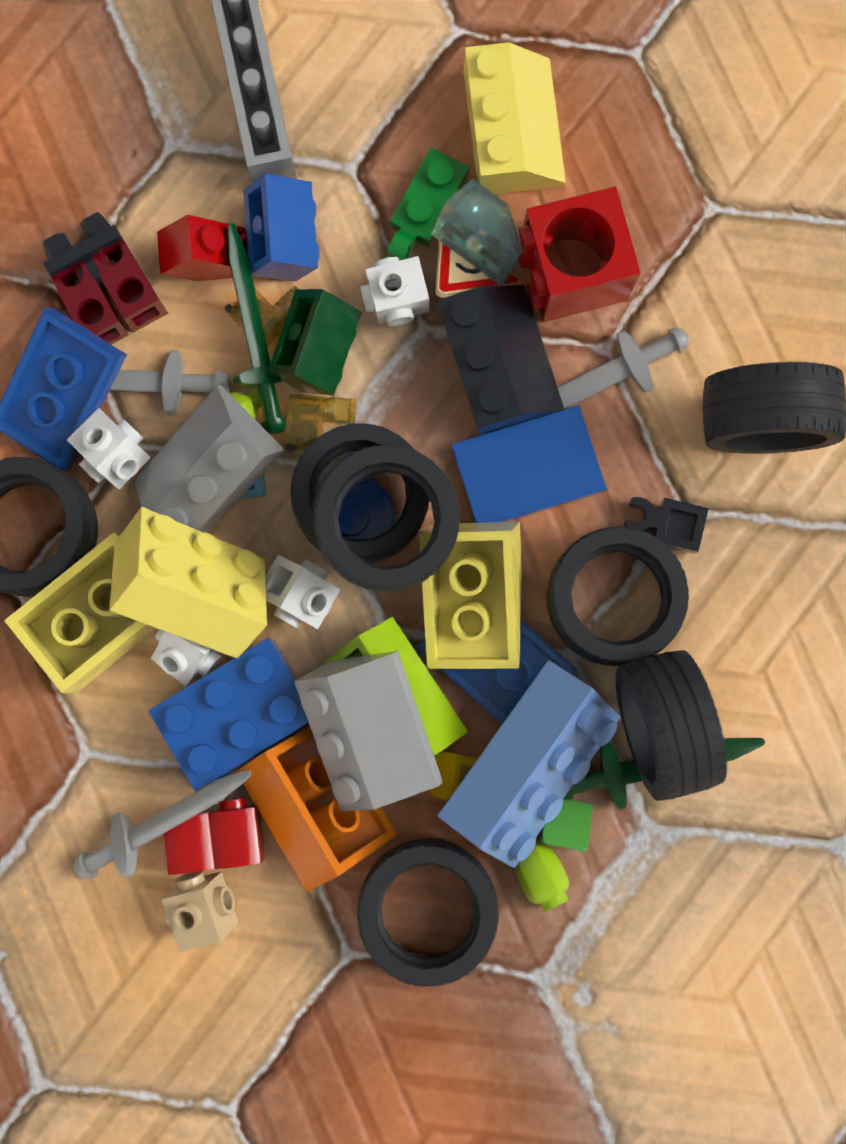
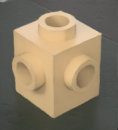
[161,871,239,952]

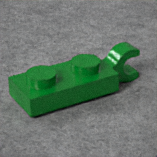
[387,147,470,261]

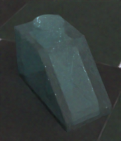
[431,178,523,286]

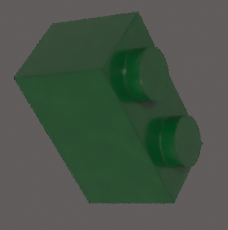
[267,289,362,396]

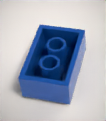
[148,638,309,792]

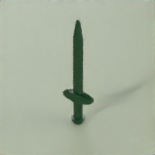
[228,222,287,435]
[563,738,765,810]

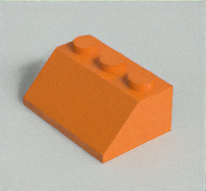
[236,727,398,892]

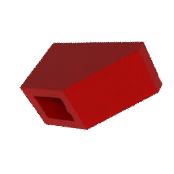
[157,215,248,281]

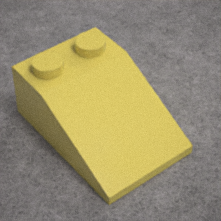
[419,522,522,669]

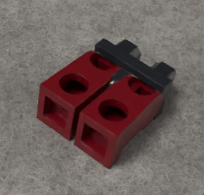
[43,212,168,344]

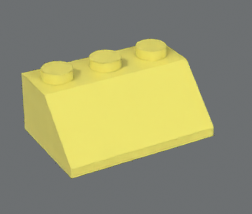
[464,42,566,196]

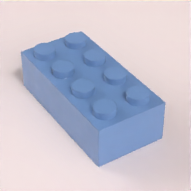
[438,660,621,868]

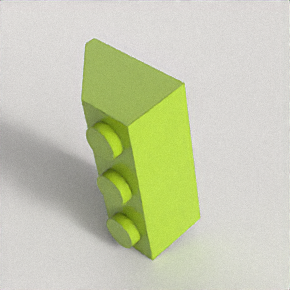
[311,617,468,756]

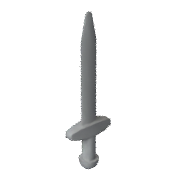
[558,328,689,409]
[110,350,231,415]
[73,770,251,879]

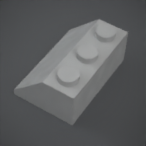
[134,385,285,533]
[294,651,443,811]

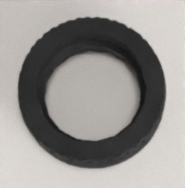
[703,362,846,454]
[290,423,430,563]
[313,445,460,592]
[0,457,98,597]
[547,527,689,666]
[615,650,727,801]
[357,838,499,987]

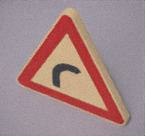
[435,224,520,298]

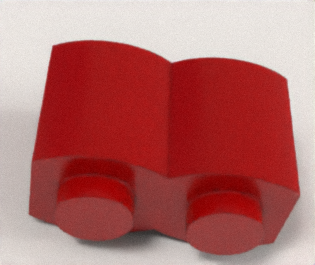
[163,797,265,875]

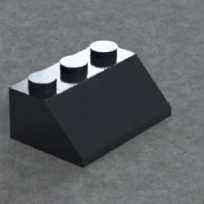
[437,285,565,436]

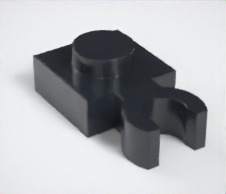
[623,497,709,554]

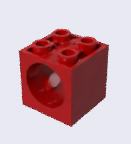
[515,186,641,322]

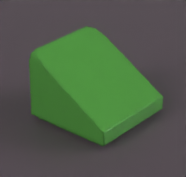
[539,800,593,852]

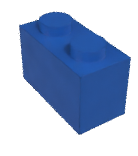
[243,173,320,281]

